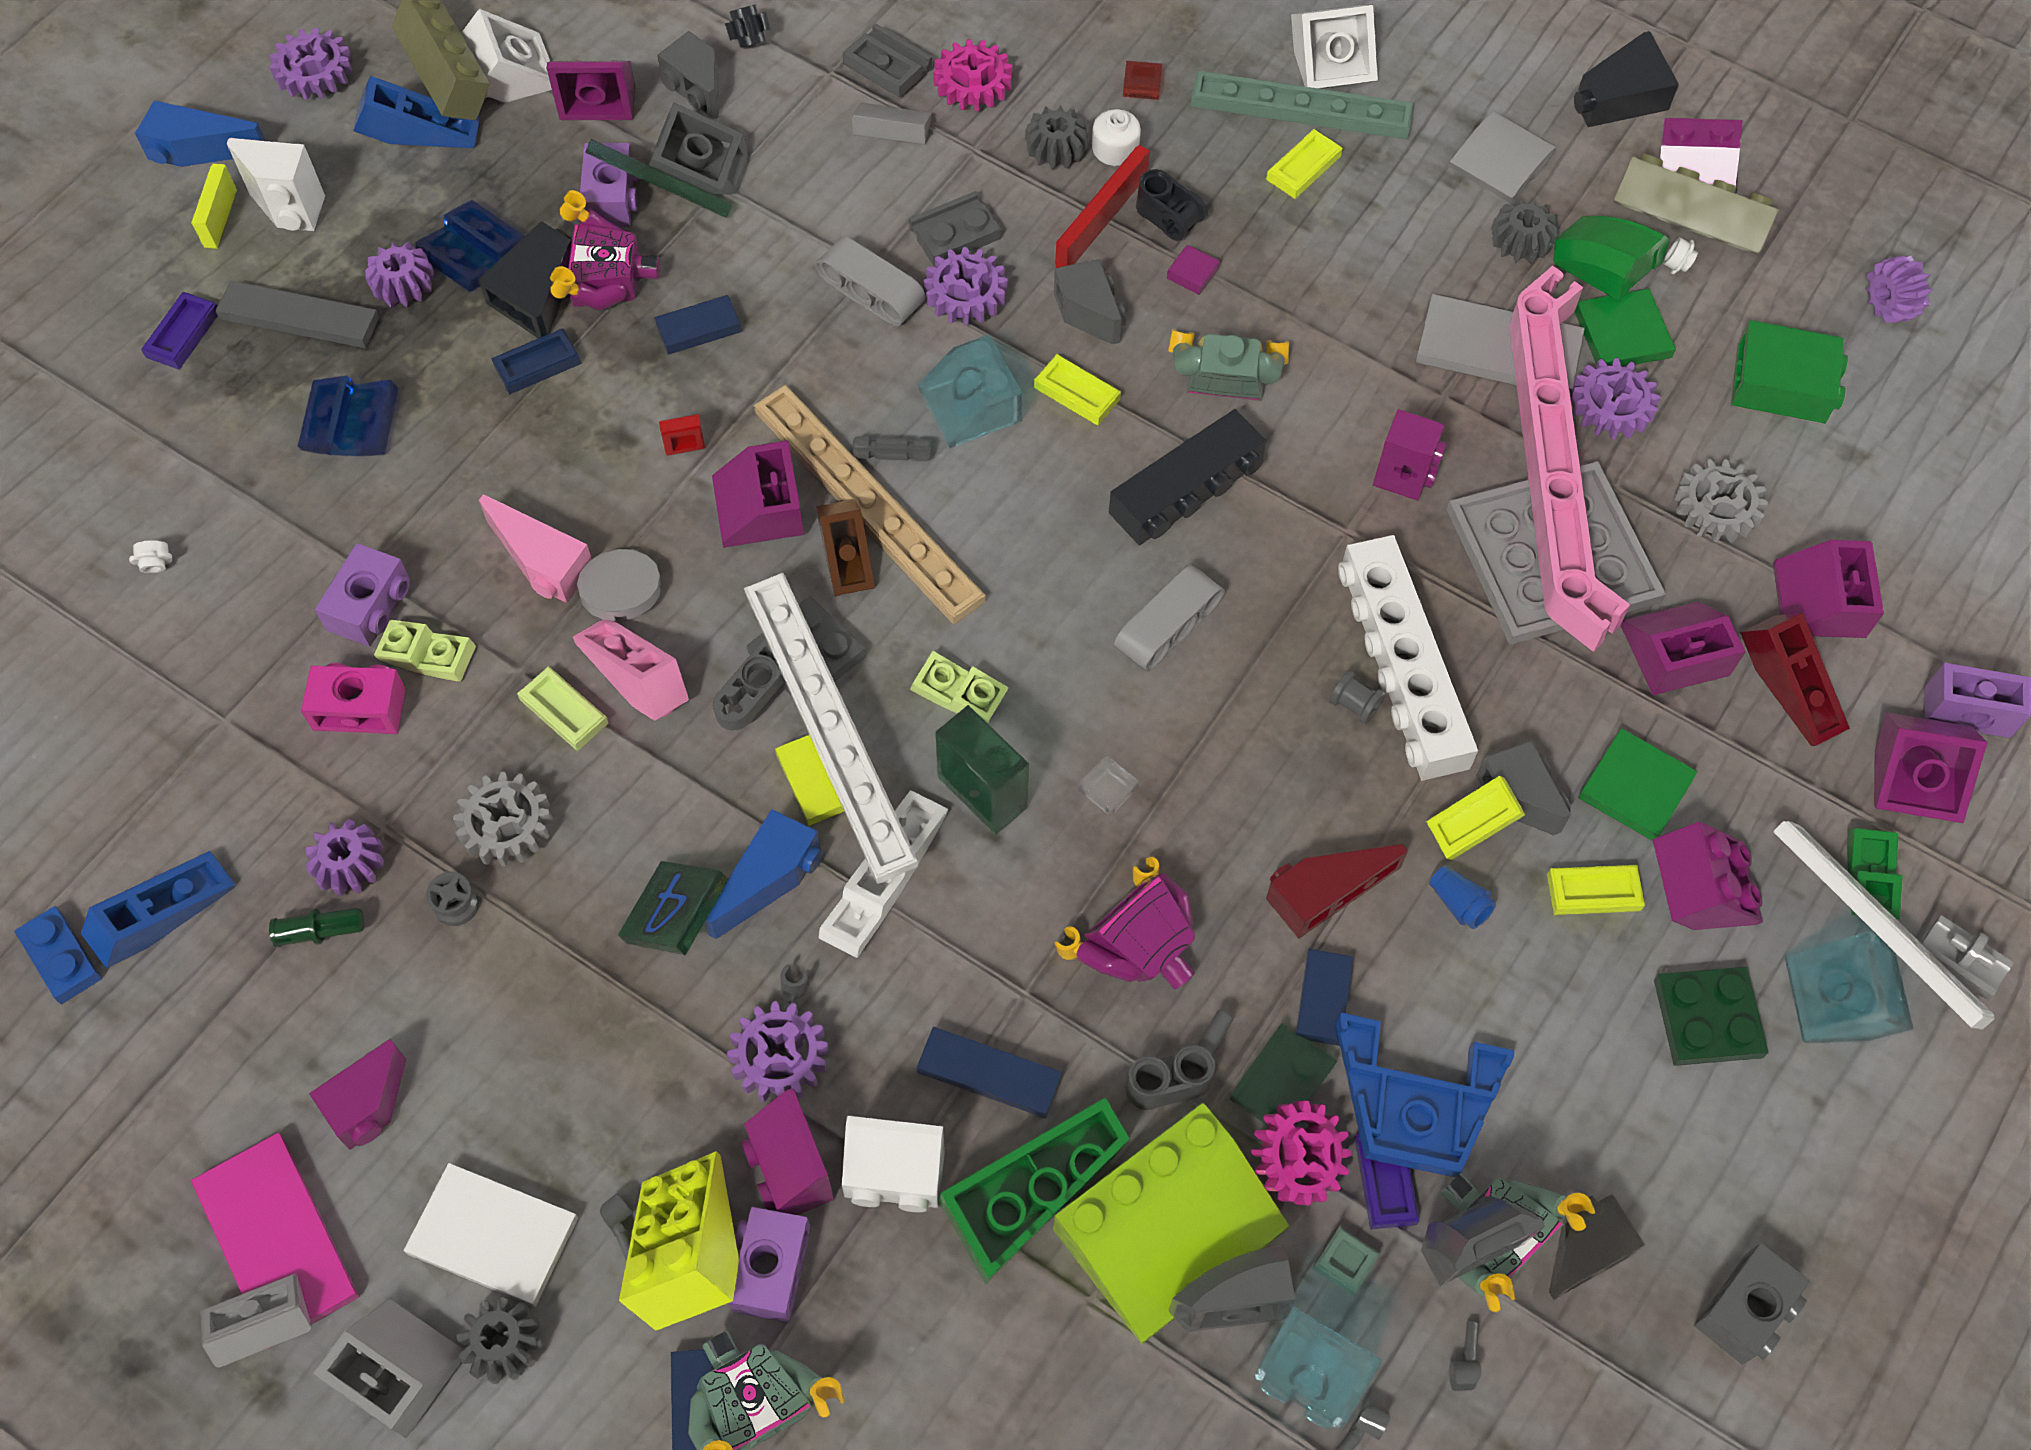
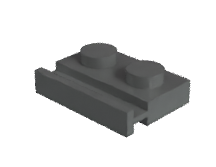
[843,23,932,98]
[909,191,1001,267]

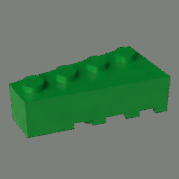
[939,1098,1130,1284]

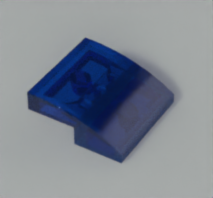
[415,200,525,292]
[298,375,399,456]

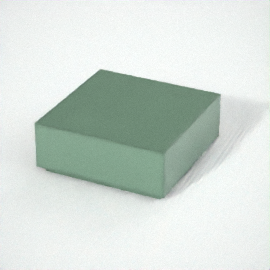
[1313,1226,1380,1297]

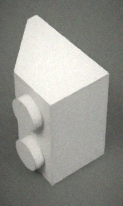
[1291,5,1378,88]
[461,9,552,103]
[227,138,325,231]
[842,1116,945,1213]

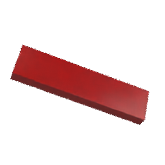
[1055,145,1150,268]

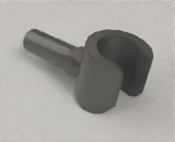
[771,965,808,1028]
[600,1194,633,1261]
[1449,1321,1482,1391]
[1337,1406,1390,1450]

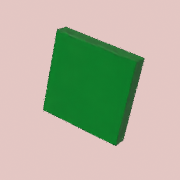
[1574,289,1676,367]
[1578,728,1698,841]

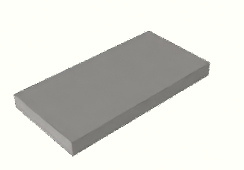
[1416,294,1584,394]

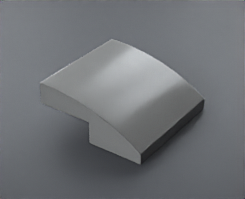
[1450,111,1556,204]

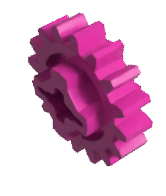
[933,39,1012,111]
[1251,1101,1352,1205]

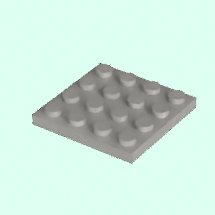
[1446,461,1666,645]

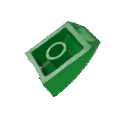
[1553,216,1670,301]

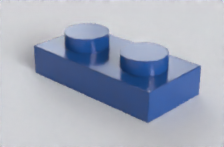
[14,906,102,1005]

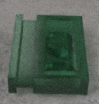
[1230,1023,1337,1125]

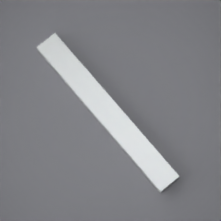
[744,573,918,884]

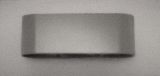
[815,237,926,326]
[1114,564,1225,672]

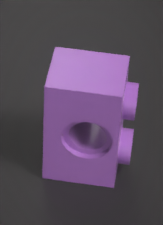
[580,143,640,227]
[315,543,410,647]
[1924,663,2031,738]
[729,1207,811,1323]

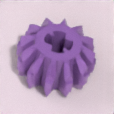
[365,241,434,308]
[1865,255,1933,323]
[305,819,384,897]

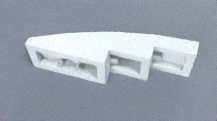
[818,790,948,958]

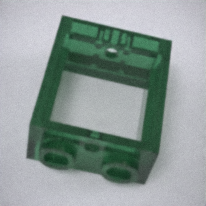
[935,705,1029,835]

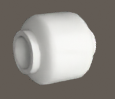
[1092,109,1141,166]

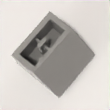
[313,1299,463,1438]

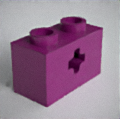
[1372,409,1447,501]

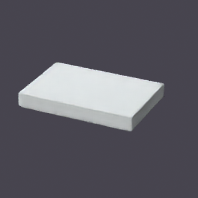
[403,1163,578,1307]

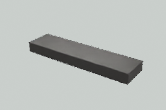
[216,281,379,349]

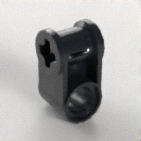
[1136,169,1208,241]

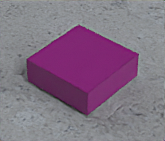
[1167,245,1220,295]

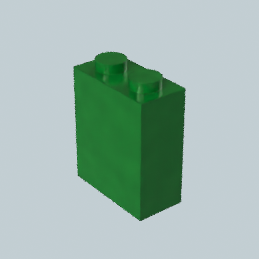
[1731,320,1848,424]

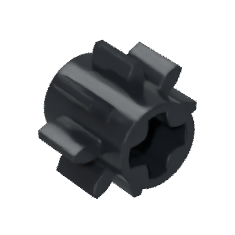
[725,4,771,48]

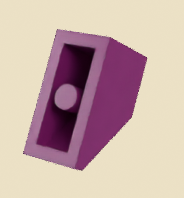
[309,1038,406,1150]

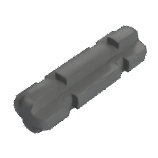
[853,436,931,462]

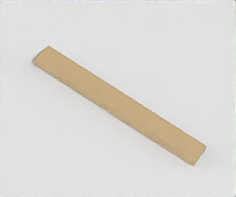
[754,384,986,625]

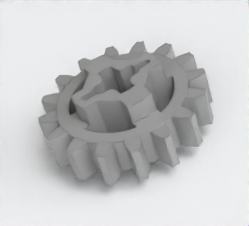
[1674,459,1768,543]
[453,772,553,867]

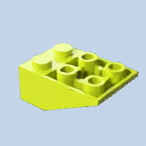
[619,1151,739,1331]

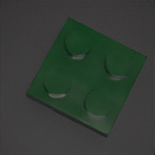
[1654,967,1769,1066]

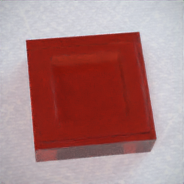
[1123,61,1162,100]

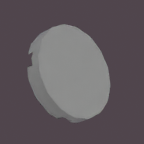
[577,549,661,621]

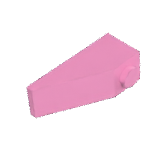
[479,494,592,603]
[573,619,689,721]

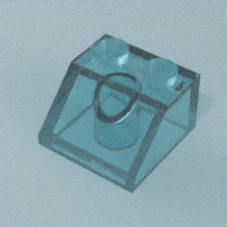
[918,334,1023,448]
[1785,931,1914,1043]
[1254,1307,1382,1430]

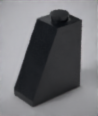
[1574,31,1679,128]
[478,221,572,338]

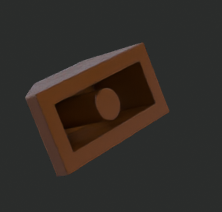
[816,499,875,596]

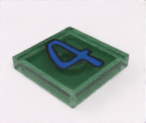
[617,861,729,955]

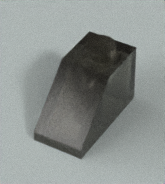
[1549,1194,1645,1300]

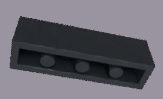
[1109,409,1266,546]

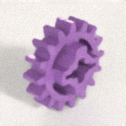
[269,28,353,100]
[924,247,1007,325]
[1570,358,1660,439]
[727,1001,829,1102]

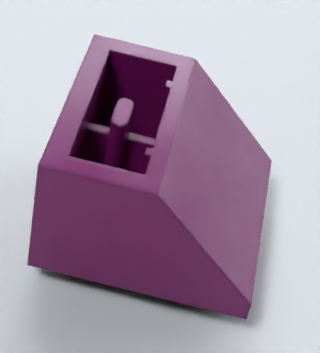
[712,441,804,548]
[1773,540,1884,638]
[1621,602,1746,695]
[1652,821,1763,930]

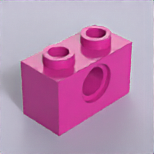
[301,663,406,734]

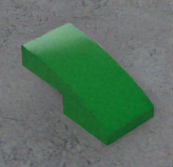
[1847,828,1903,920]

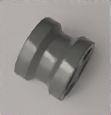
[426,872,479,926]

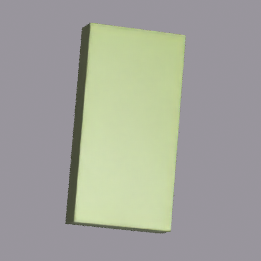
[517,666,609,752]

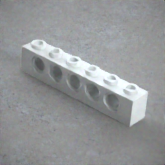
[1338,535,1478,781]

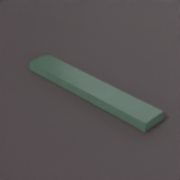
[1190,71,1413,139]

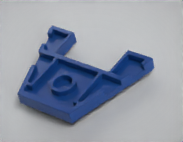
[1335,1013,1514,1178]

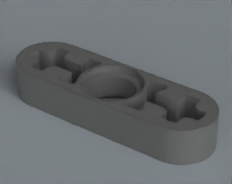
[713,638,785,730]

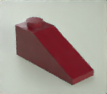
[1740,612,1850,746]
[1266,844,1408,939]

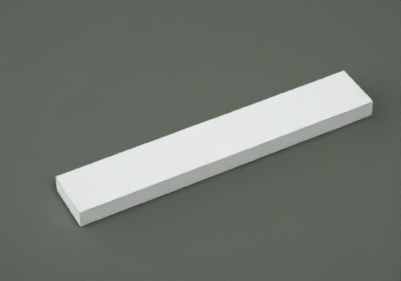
[1773,821,1995,1030]

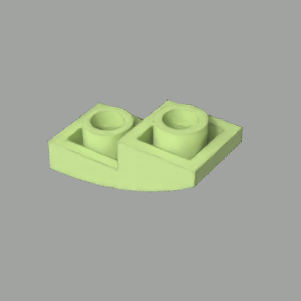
[374,620,476,682]
[910,651,1009,724]

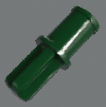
[269,908,364,947]

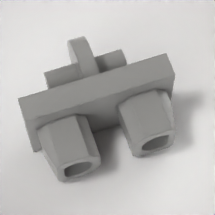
[1921,915,2014,1000]

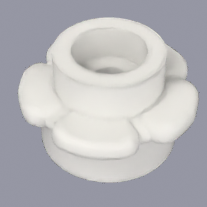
[1663,237,1698,274]
[129,541,172,573]

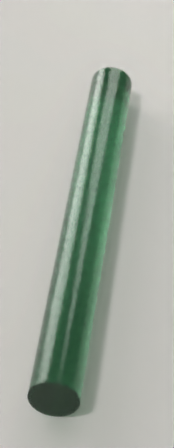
[585,139,732,218]

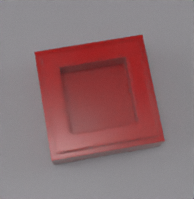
[659,414,705,456]

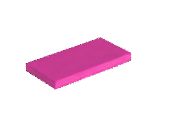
[191,1132,360,1348]

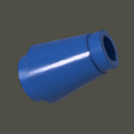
[1429,865,1496,929]

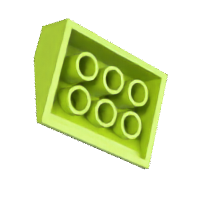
[1053,1103,1289,1345]

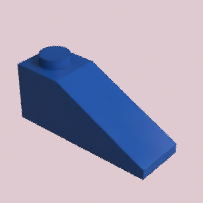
[353,76,480,148]
[135,100,265,167]
[704,809,823,939]
[81,851,235,969]

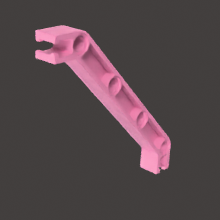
[1509,266,1630,652]

